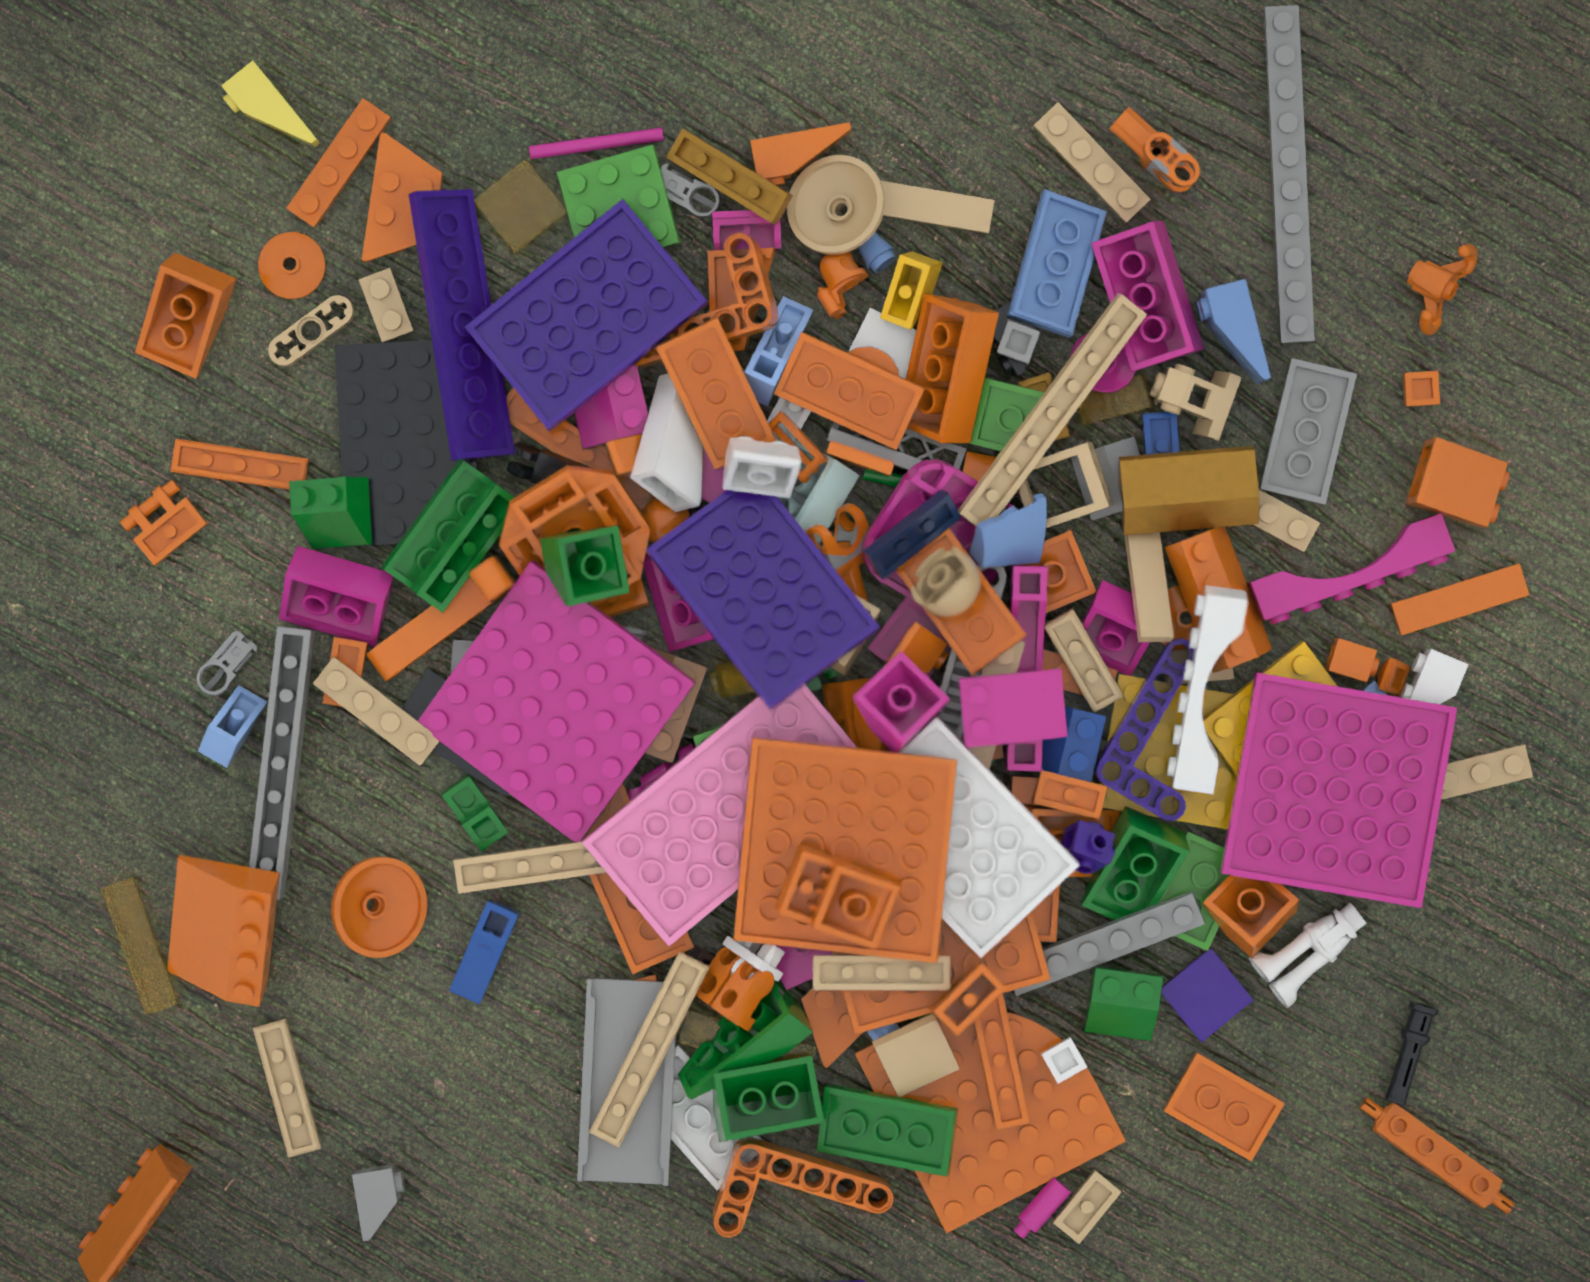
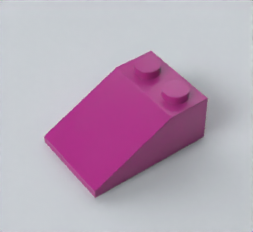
[959,669,1067,748]

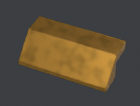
[1119,446,1259,535]

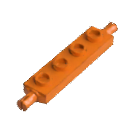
[1359,1097,1515,1214]

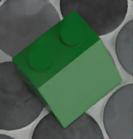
[289,477,372,549]
[1084,965,1163,1041]

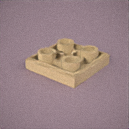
[872,1013,960,1097]

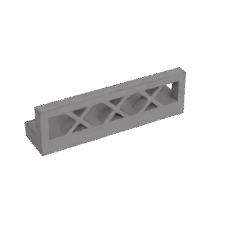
[827,422,966,471]

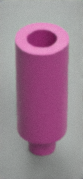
[1014,1177,1071,1239]

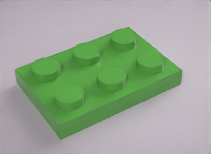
[1157,831,1229,951]

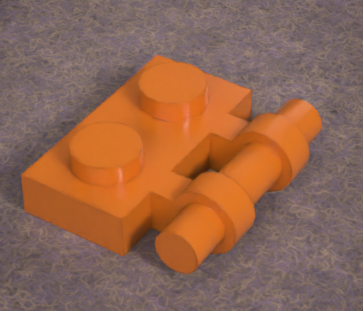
[120,479,208,566]

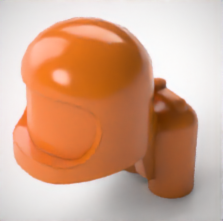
[817,251,868,320]

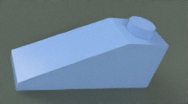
[744,296,813,407]

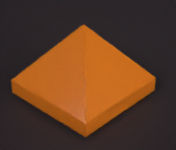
[1376,657,1410,697]

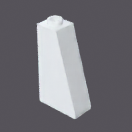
[630,373,703,512]

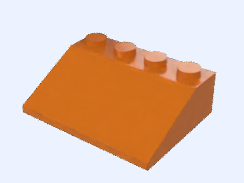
[167,855,280,1007]
[77,1144,193,1282]

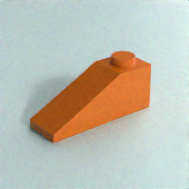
[750,122,851,186]

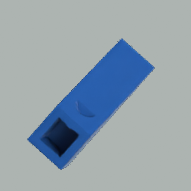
[449,898,521,1004]

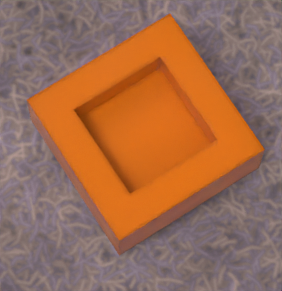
[1403,371,1440,407]

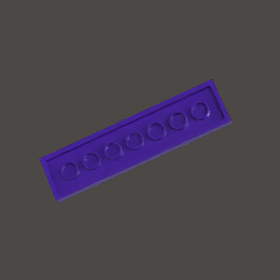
[408,189,515,461]

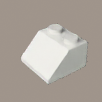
[722,437,801,498]

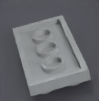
[1259,358,1357,505]

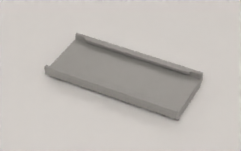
[577,978,676,1186]

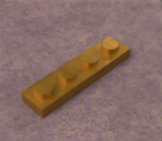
[666,128,793,225]

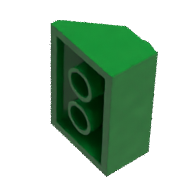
[712,1056,825,1142]

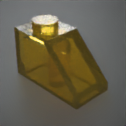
[710,662,755,698]

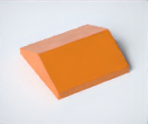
[1019,530,1096,614]

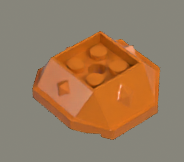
[499,465,651,606]

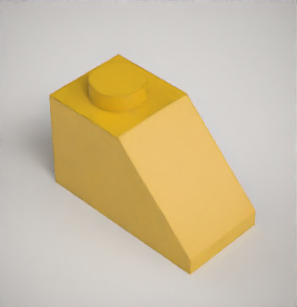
[880,251,943,330]

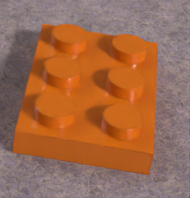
[1163,1052,1285,1162]

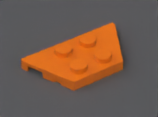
[361,132,443,262]
[801,987,863,1069]

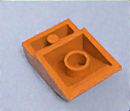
[775,844,900,950]

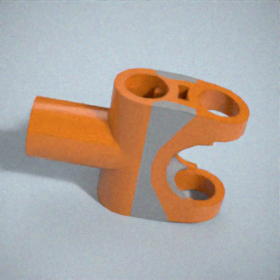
[1109,107,1200,193]
[805,503,870,602]

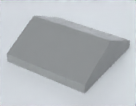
[1070,437,1140,521]

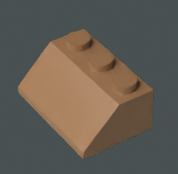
[645,645,708,763]

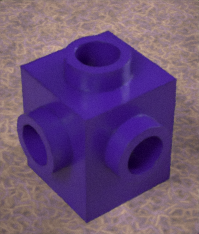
[1061,820,1115,874]

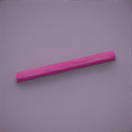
[529,127,664,159]

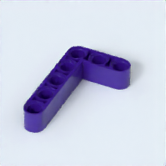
[1094,639,1194,821]

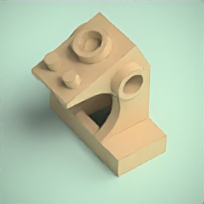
[1149,364,1242,441]

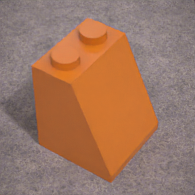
[1405,437,1510,528]

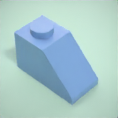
[198,685,267,768]

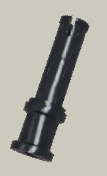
[1385,1001,1439,1105]

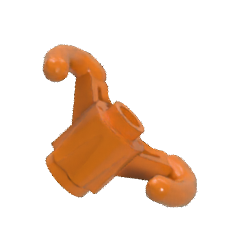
[1407,243,1478,336]

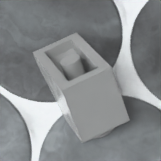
[352,1164,405,1241]

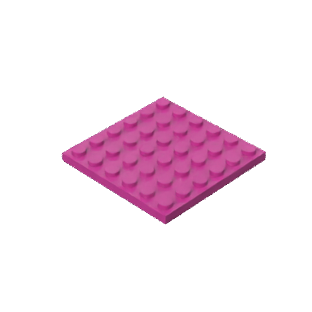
[418,560,696,842]
[1220,672,1457,908]

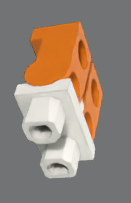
[696,936,785,1032]

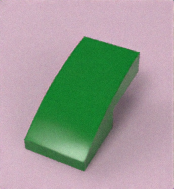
[441,774,509,852]

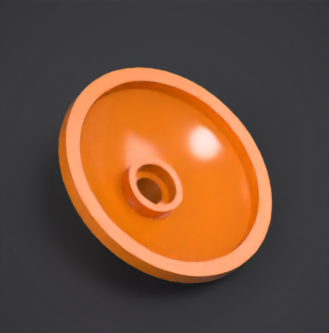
[331,856,427,958]

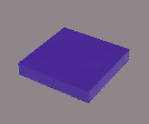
[1161,948,1253,1043]

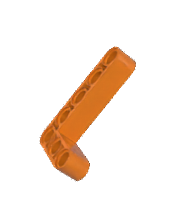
[631,233,779,369]
[366,556,516,682]
[712,1137,894,1237]

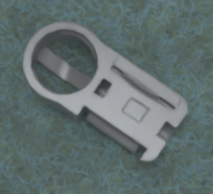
[661,164,722,218]
[196,631,258,696]

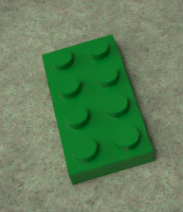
[816,1083,958,1177]

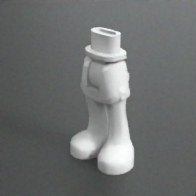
[1248,903,1366,1008]

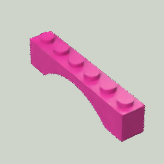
[1247,513,1455,625]
[1005,565,1048,771]

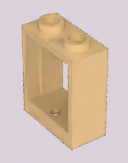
[1015,442,1114,528]

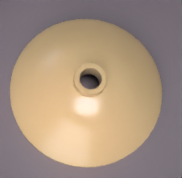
[787,155,885,254]

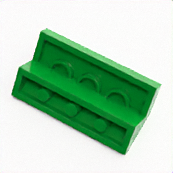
[381,460,515,613]

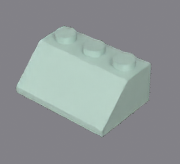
[778,439,860,544]

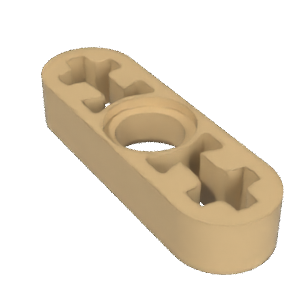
[268,295,355,367]

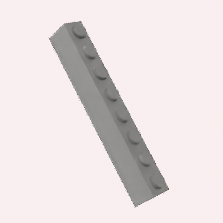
[249,626,316,900]

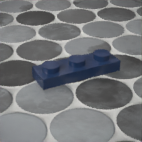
[863,489,961,579]

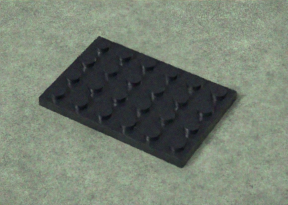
[335,340,477,547]

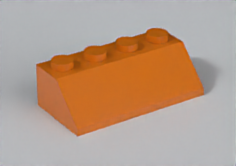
[906,293,999,443]
[1164,527,1272,673]

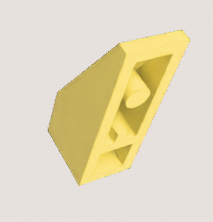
[221,60,321,148]

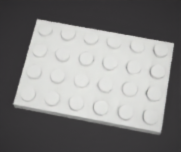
[901,716,1080,958]

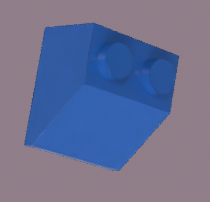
[1041,707,1106,782]

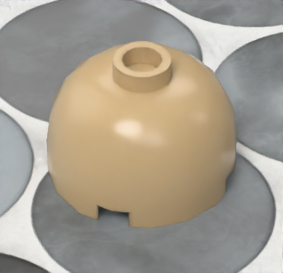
[911,547,981,617]

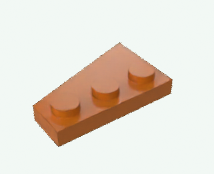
[707,248,776,352]

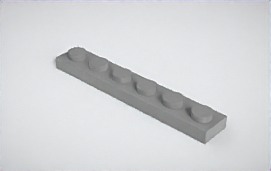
[1014,891,1205,996]

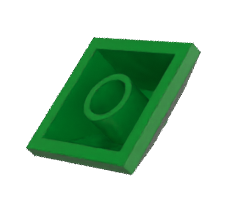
[540,525,630,606]

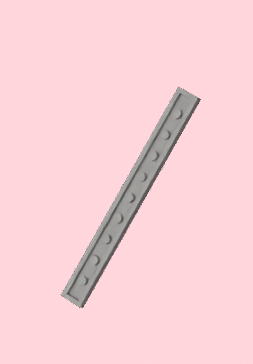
[1264,5,1315,344]

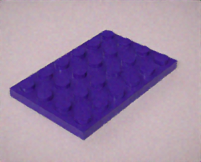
[465,199,708,432]
[646,490,880,711]

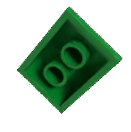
[1081,806,1190,920]

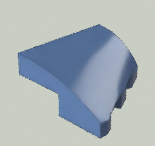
[969,494,1047,568]

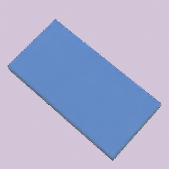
[1007,189,1107,338]

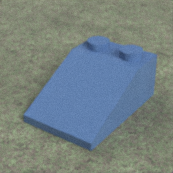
[1195,279,1271,384]

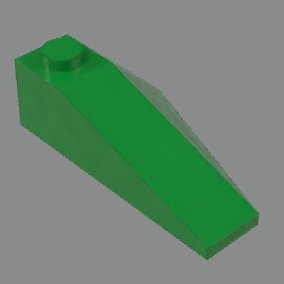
[678,980,813,1100]

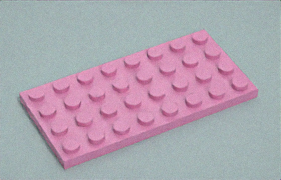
[582,685,857,946]

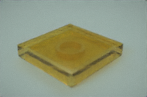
[474,159,567,254]

